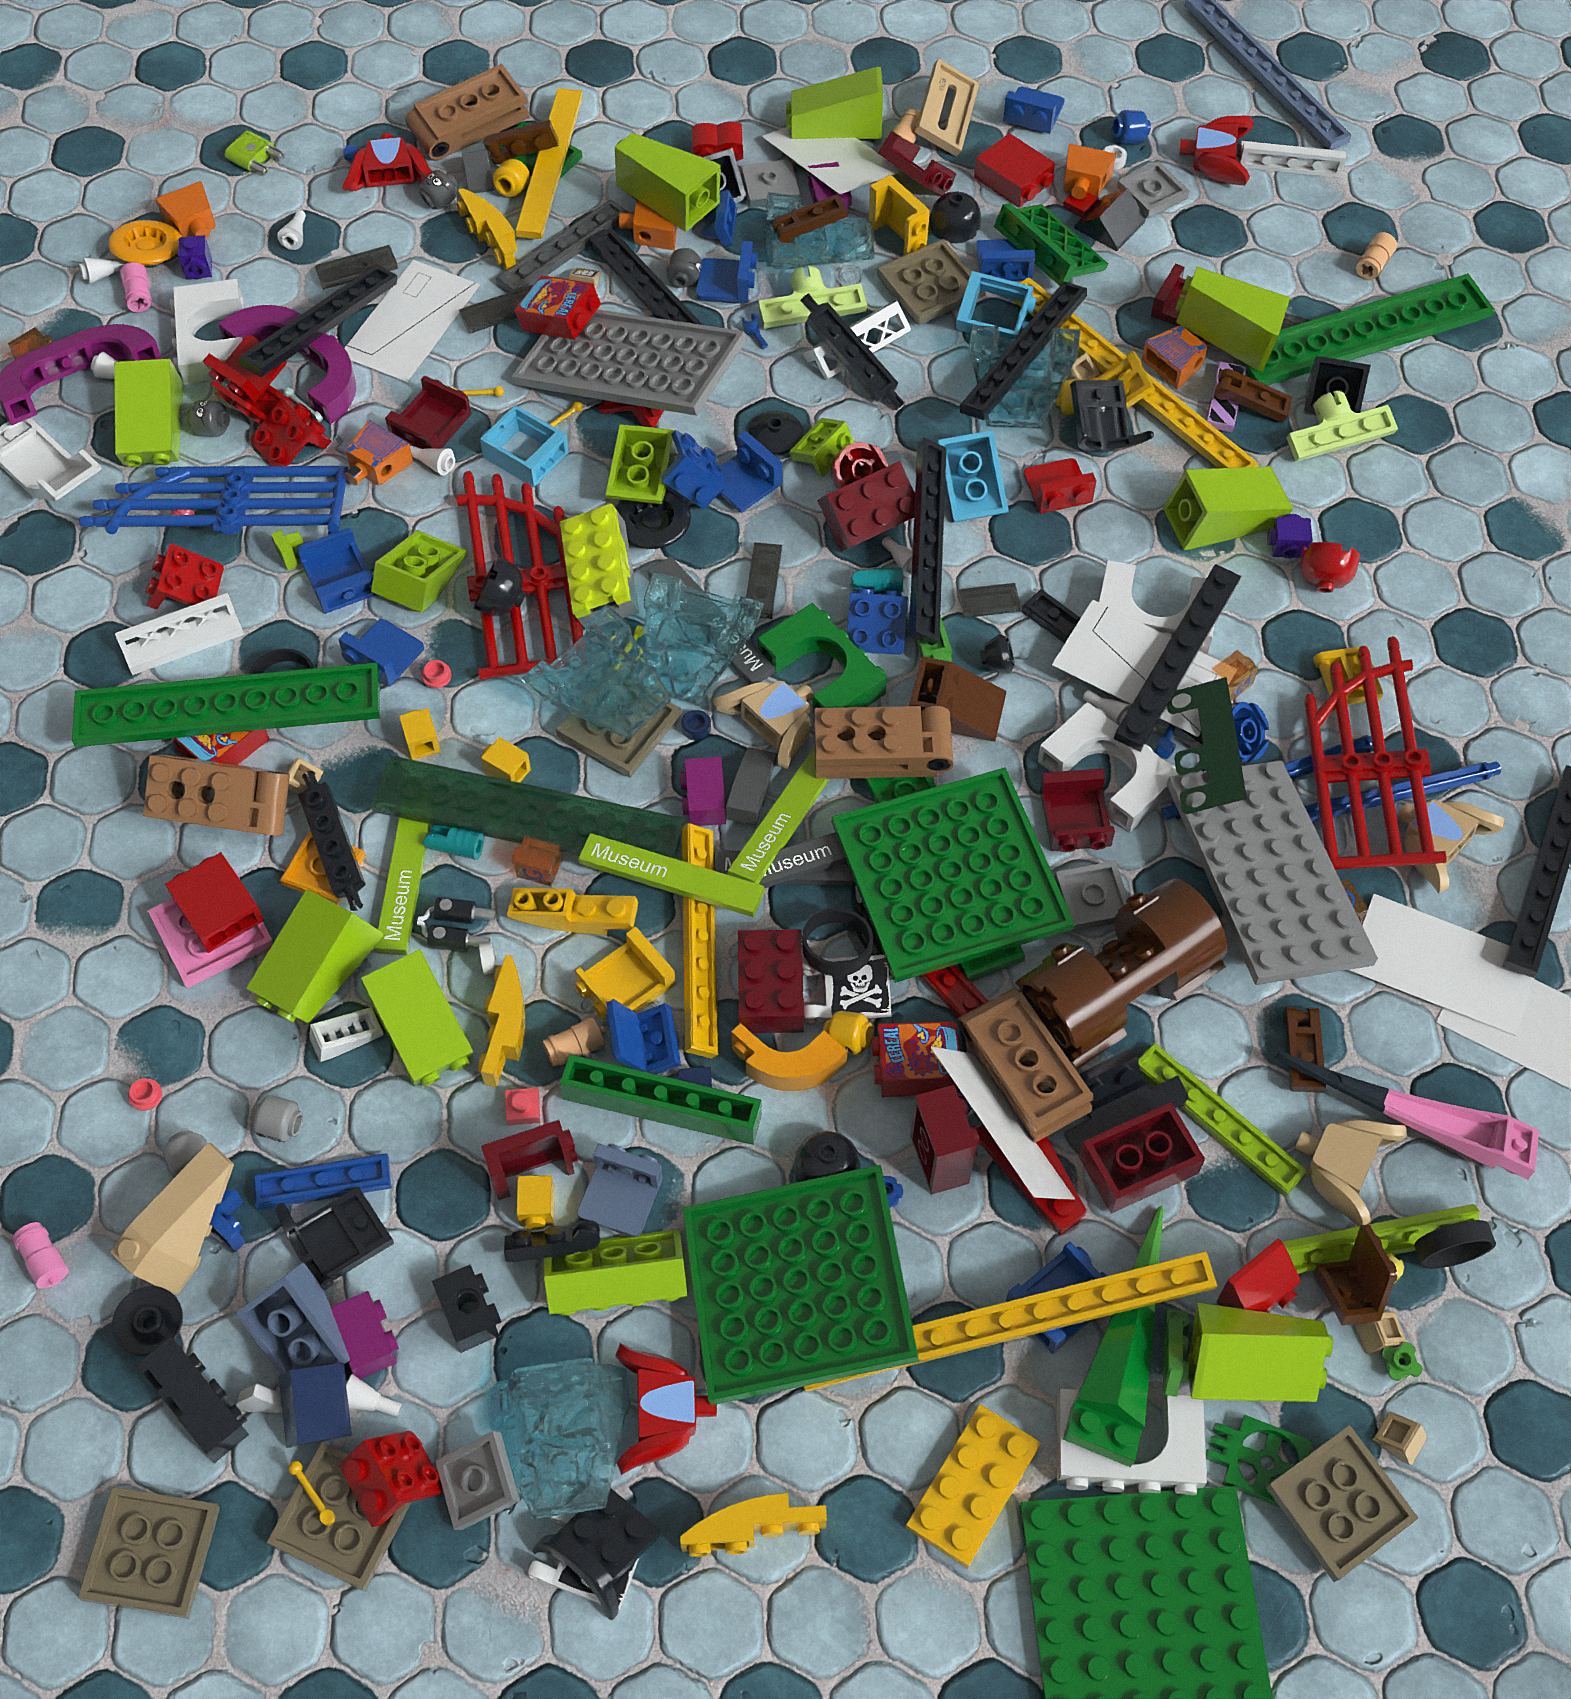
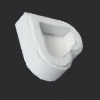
[236,1384,282,1414]

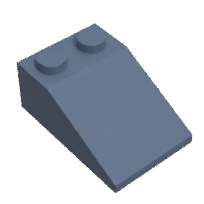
[235,1262,350,1375]

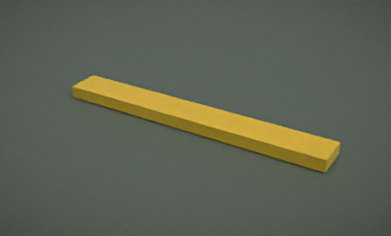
[516,88,583,240]
[682,823,718,1059]

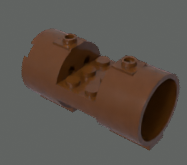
[1015,878,1228,1070]

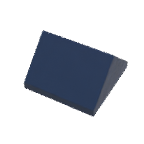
[279,1363,352,1448]

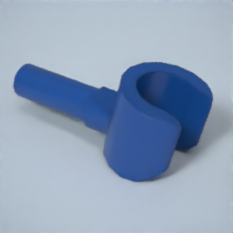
[344,145,359,163]
[742,314,768,349]
[1155,723,1176,759]

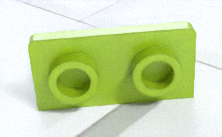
[789,418,854,476]

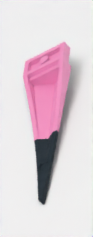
[1274,1051,1539,1180]

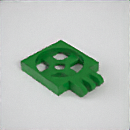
[1206,1415,1314,1507]

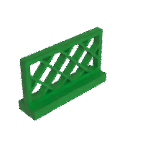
[994,203,1109,286]

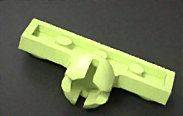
[758,266,867,329]
[1286,391,1398,462]

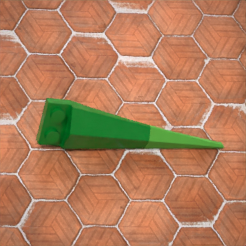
[1063,1205,1164,1467]

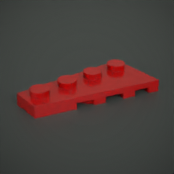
[977,1124,1087,1235]

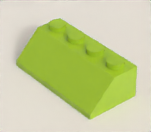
[544,1229,688,1315]

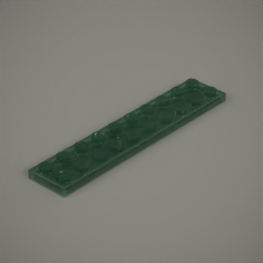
[371,755,685,859]

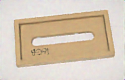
[914,58,980,157]

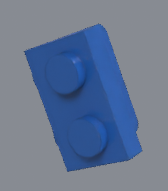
[1003,86,1065,134]
[696,241,758,303]
[661,430,726,509]
[847,589,908,655]
[338,619,424,687]
[605,999,681,1075]

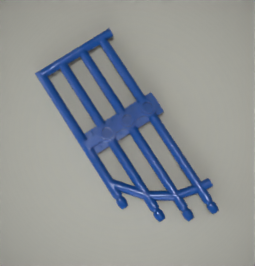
[79,466,349,535]

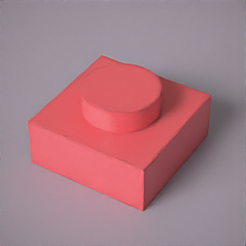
[505,1087,541,1126]

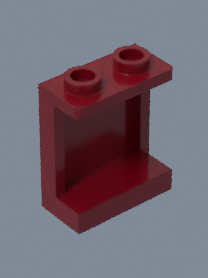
[878,130,957,195]
[1151,263,1190,331]
[385,375,471,449]
[1040,768,1115,852]
[481,1120,578,1201]

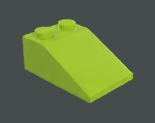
[606,424,677,504]
[371,530,468,613]

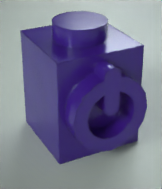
[178,235,212,279]
[1267,514,1313,559]

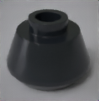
[980,634,1015,673]

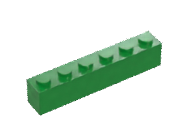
[560,1054,762,1145]

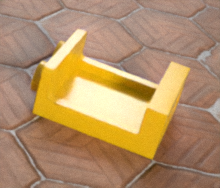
[868,174,930,256]
[574,927,676,1022]

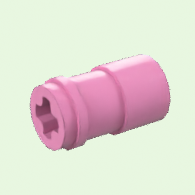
[120,262,152,313]
[13,1222,69,1289]

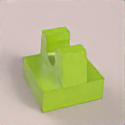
[271,530,304,571]

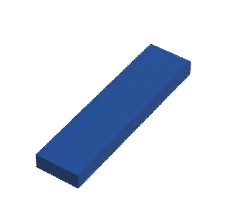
[253,1153,392,1210]

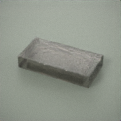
[958,583,1021,618]

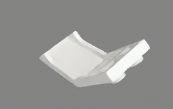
[0,418,102,501]

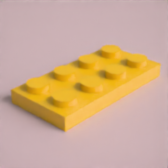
[905,1404,1041,1569]

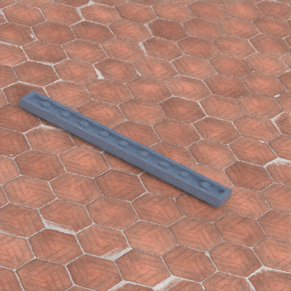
[1184,0,1352,150]

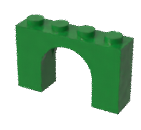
[758,602,887,713]

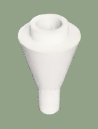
[277,210,306,250]
[79,258,130,284]
[91,352,118,380]
[410,446,455,476]
[882,536,913,578]
[1083,690,1131,725]
[346,1374,402,1417]

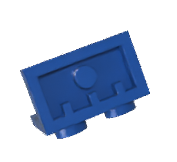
[976,239,1035,281]
[719,430,782,512]

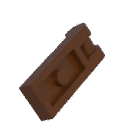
[483,120,559,165]
[771,194,848,245]
[1214,369,1293,423]
[1283,1006,1326,1093]

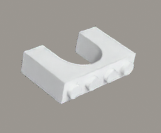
[170,279,244,384]
[1099,560,1215,654]
[1037,702,1180,833]
[1056,1389,1207,1495]

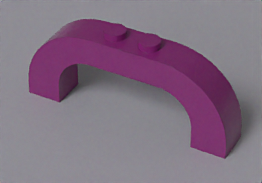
[218,305,356,425]
[0,324,161,425]

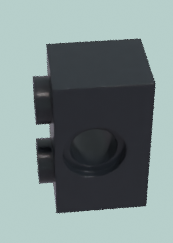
[432,1264,502,1353]

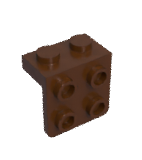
[1314,1224,1397,1326]

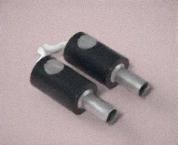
[417,897,496,952]

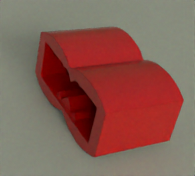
[692,121,744,161]

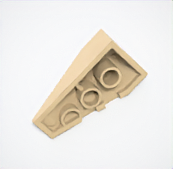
[110,1143,234,1295]

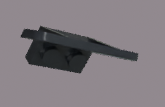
[1064,1048,1188,1154]

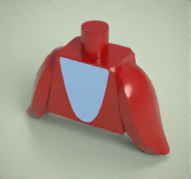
[1179,115,1254,186]
[342,133,433,191]
[615,1343,717,1475]

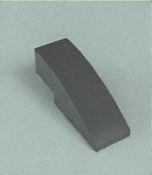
[726,747,777,825]

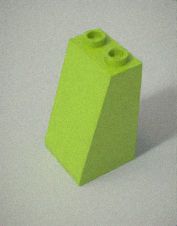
[786,67,883,139]
[614,133,720,232]
[1175,266,1290,372]
[114,358,184,467]
[1163,466,1293,550]
[246,889,384,1024]
[361,949,473,1087]
[1187,1302,1333,1402]

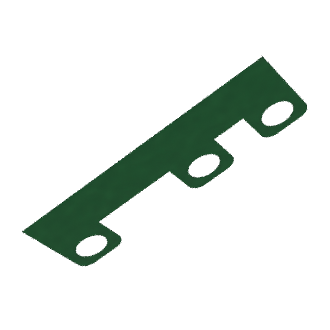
[1167,677,1247,814]

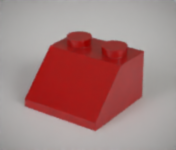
[1216,1238,1301,1313]

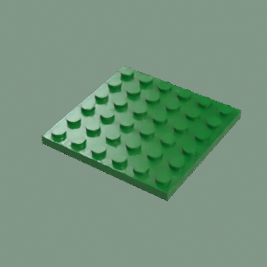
[831,767,1075,983]
[683,1164,920,1405]
[1020,1486,1273,1699]

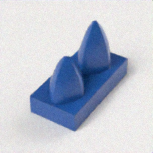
[700,190,738,247]

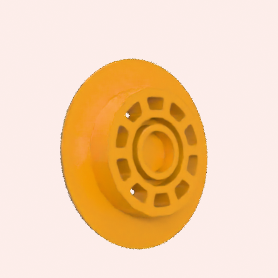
[108,220,182,266]

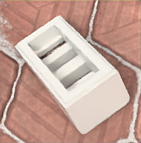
[309,1007,383,1062]

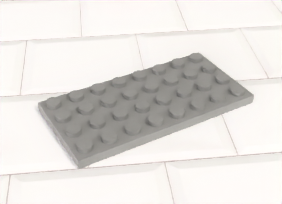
[511,310,747,416]
[1167,761,1378,985]

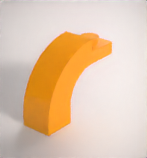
[732,1023,848,1091]

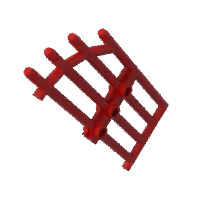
[456,471,588,680]
[1304,636,1447,870]

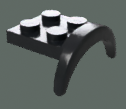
[1070,380,1154,452]
[276,1186,394,1290]
[532,1484,661,1620]

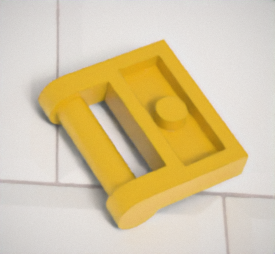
[1089,350,1155,408]
[1313,646,1384,710]

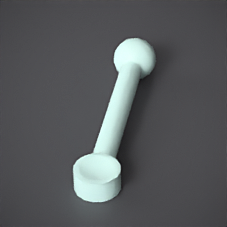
[283,387,323,422]

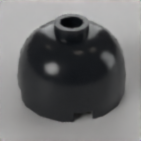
[929,191,981,244]
[473,556,526,616]
[794,1131,861,1182]

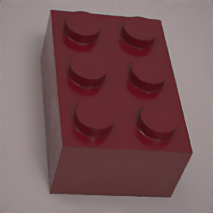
[817,461,915,552]
[738,929,804,1034]
[910,1085,980,1195]
[1078,1102,1205,1214]

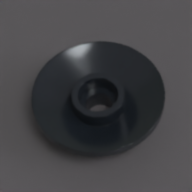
[749,411,803,455]
[112,1286,183,1355]

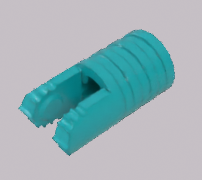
[850,568,903,594]
[422,823,484,860]

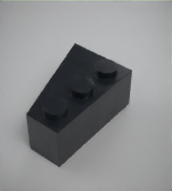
[136,1337,249,1463]

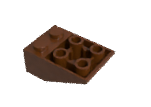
[909,656,1007,742]

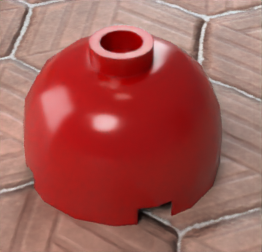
[831,442,888,489]
[1300,542,1360,593]

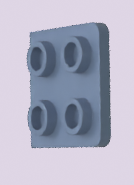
[577,1143,663,1237]

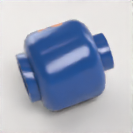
[1111,110,1151,145]

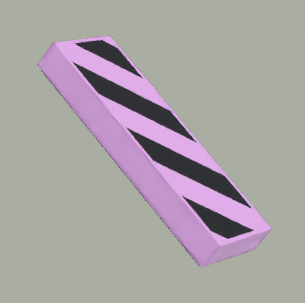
[1207,361,1246,433]

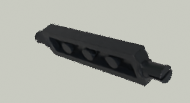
[800,293,905,410]
[298,771,366,911]

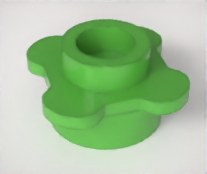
[1381,1342,1423,1381]

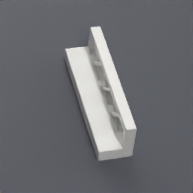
[1240,141,1346,178]
[803,301,911,380]
[115,593,244,675]

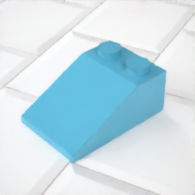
[937,430,1009,523]

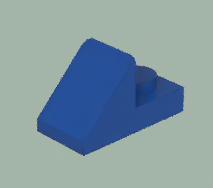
[210,1190,246,1252]

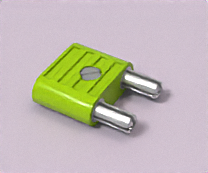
[225,131,285,175]

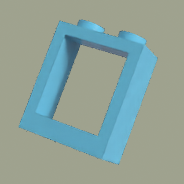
[956,271,1037,344]
[480,405,569,487]

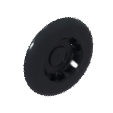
[615,489,691,549]

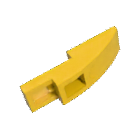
[456,188,517,271]
[507,888,639,935]
[478,955,525,1087]
[680,1493,827,1557]

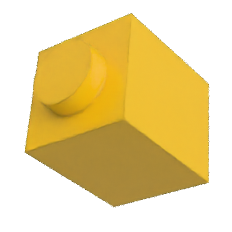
[399,708,441,760]
[481,737,531,791]
[517,1175,555,1230]

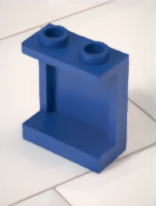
[297,528,378,614]
[1006,1241,1108,1354]

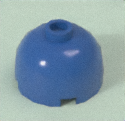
[1231,701,1269,762]

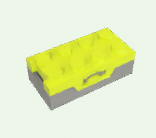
[560,503,640,631]

